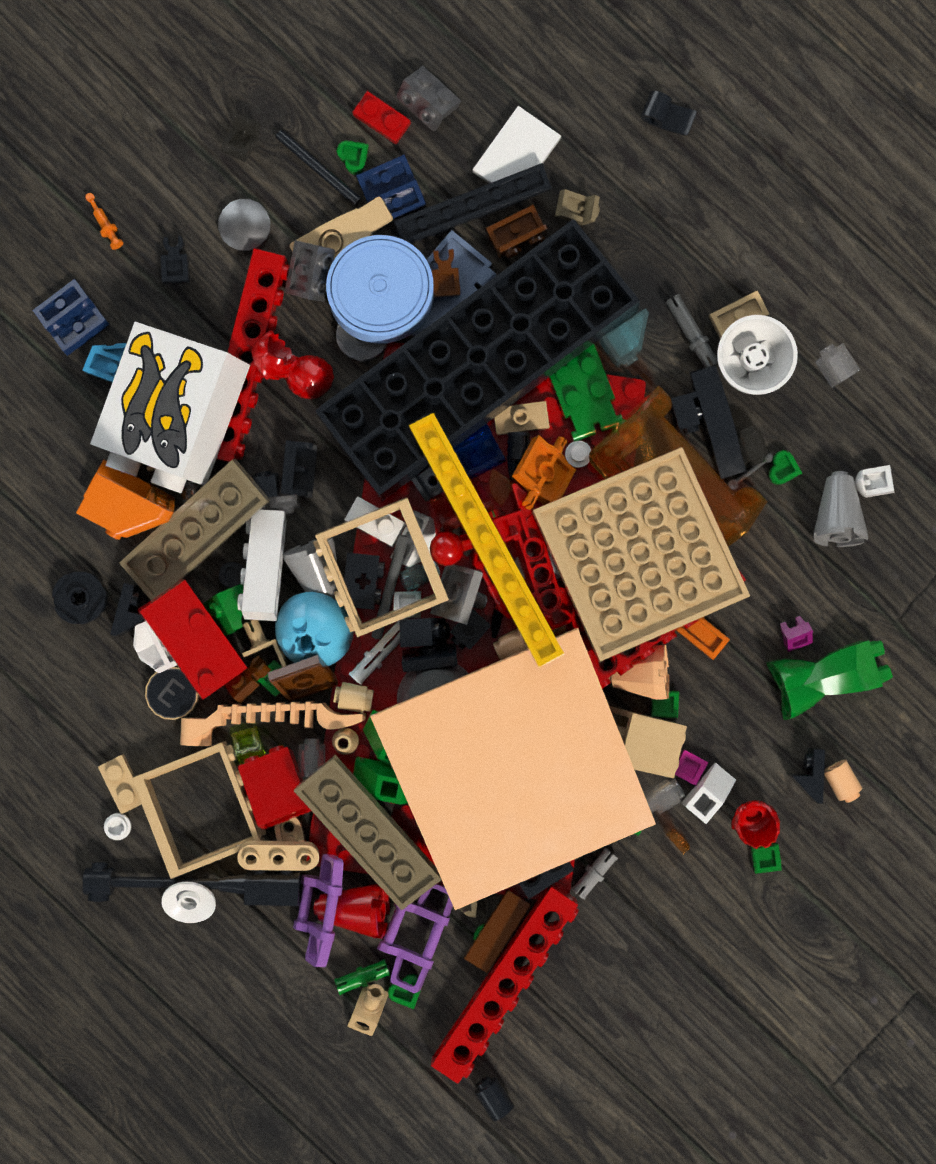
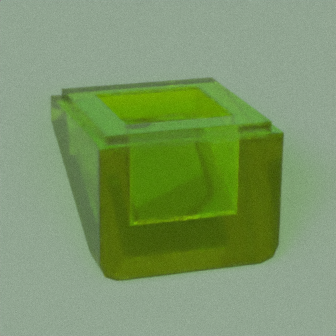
[231,726,265,764]

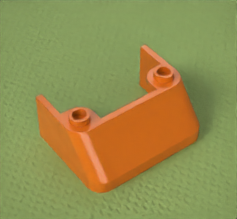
[76,459,175,540]

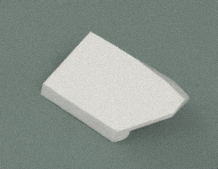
[133,621,176,673]

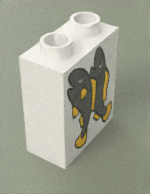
[90,322,250,493]

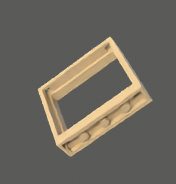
[313,497,449,637]
[132,741,266,879]

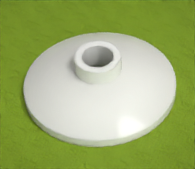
[162,882,216,923]

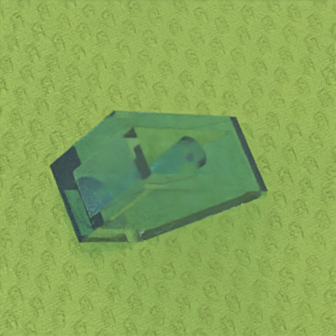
[599,308,649,368]

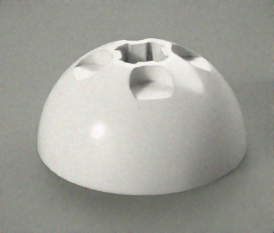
[717,315,797,395]

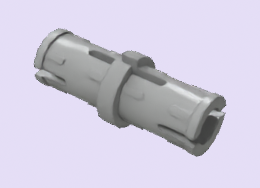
[571,847,618,900]

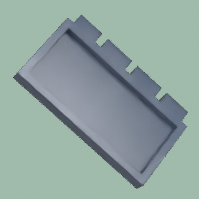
[411,230,497,337]

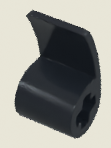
[641,91,697,136]

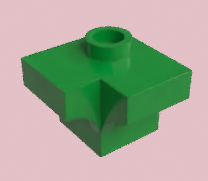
[203,584,244,636]

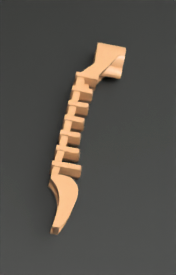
[180,701,366,746]

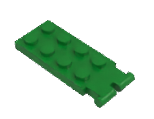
[549,344,624,442]

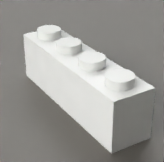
[238,510,287,621]

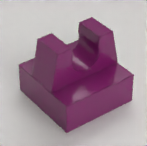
[780,616,813,652]

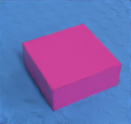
[675,749,708,786]

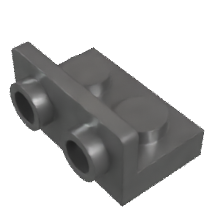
[284,240,335,302]

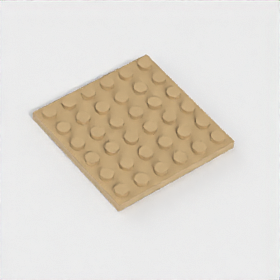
[532,447,750,662]

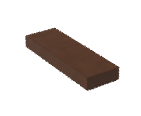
[464,889,531,973]

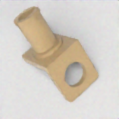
[242,620,289,667]
[348,984,388,1036]

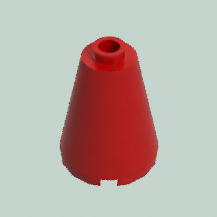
[314,884,390,939]

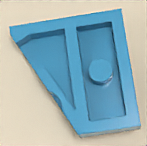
[83,343,127,383]

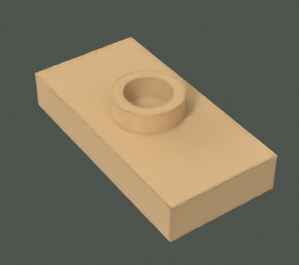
[495,401,549,435]

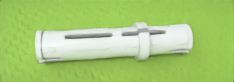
[349,618,408,685]

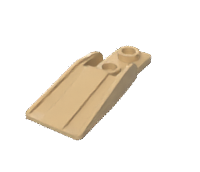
[290,197,393,259]

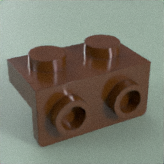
[486,205,548,258]

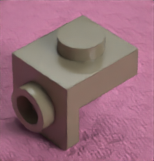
[555,189,600,226]

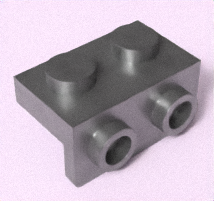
[396,66,461,131]

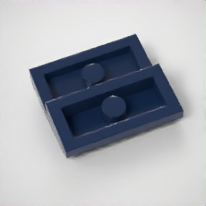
[356,154,426,219]
[32,279,110,356]

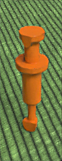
[86,193,123,250]

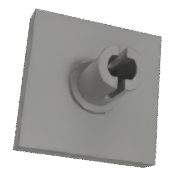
[430,565,487,625]

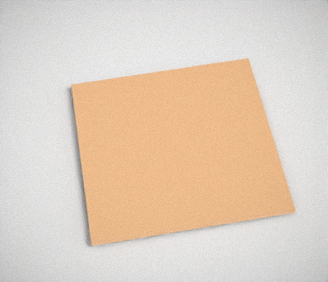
[370,628,656,910]

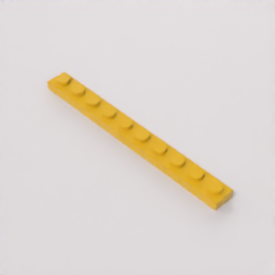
[409,413,564,668]

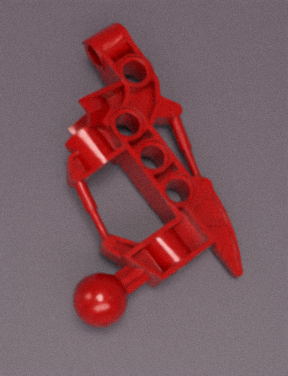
[430,483,593,652]

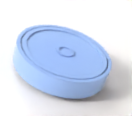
[326,235,434,344]

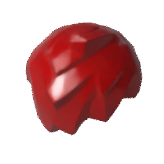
[251,331,297,380]
[286,355,334,399]
[731,800,780,849]

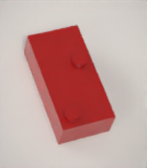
[138,579,247,700]

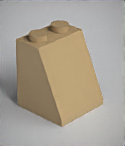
[609,706,687,778]

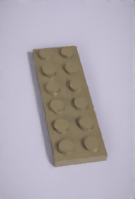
[119,459,270,600]
[294,755,442,910]

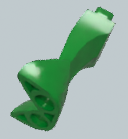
[766,640,893,720]

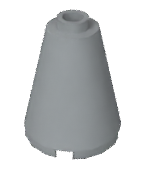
[813,471,868,547]
[283,537,338,601]

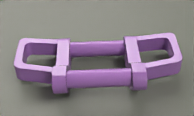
[293,854,343,967]
[377,883,453,993]

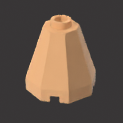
[607,645,669,700]

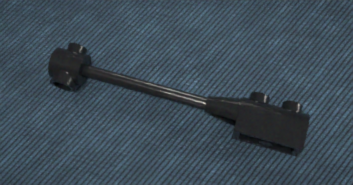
[83,862,301,906]

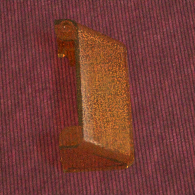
[589,385,768,546]

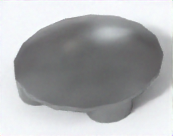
[218,199,270,251]

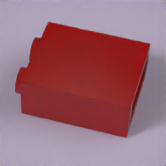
[237,746,311,830]

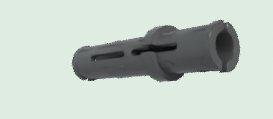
[665,294,718,368]

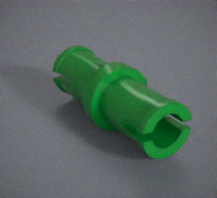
[334,959,390,995]

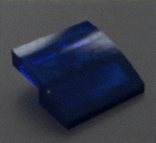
[453,424,506,480]

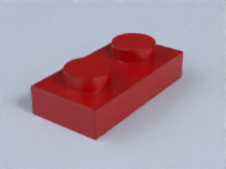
[352,91,411,145]

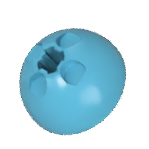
[275,592,353,666]

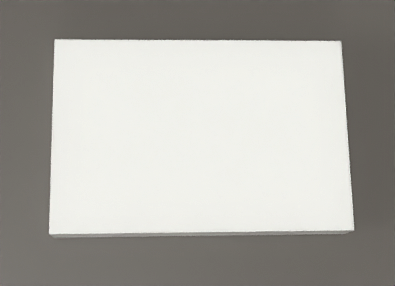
[473,106,561,183]

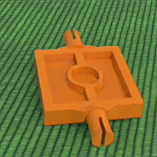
[512,435,576,509]

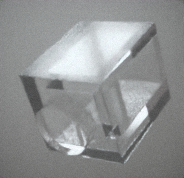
[815,343,860,388]

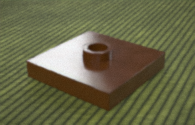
[268,655,338,702]

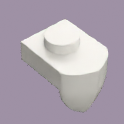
[854,465,895,497]

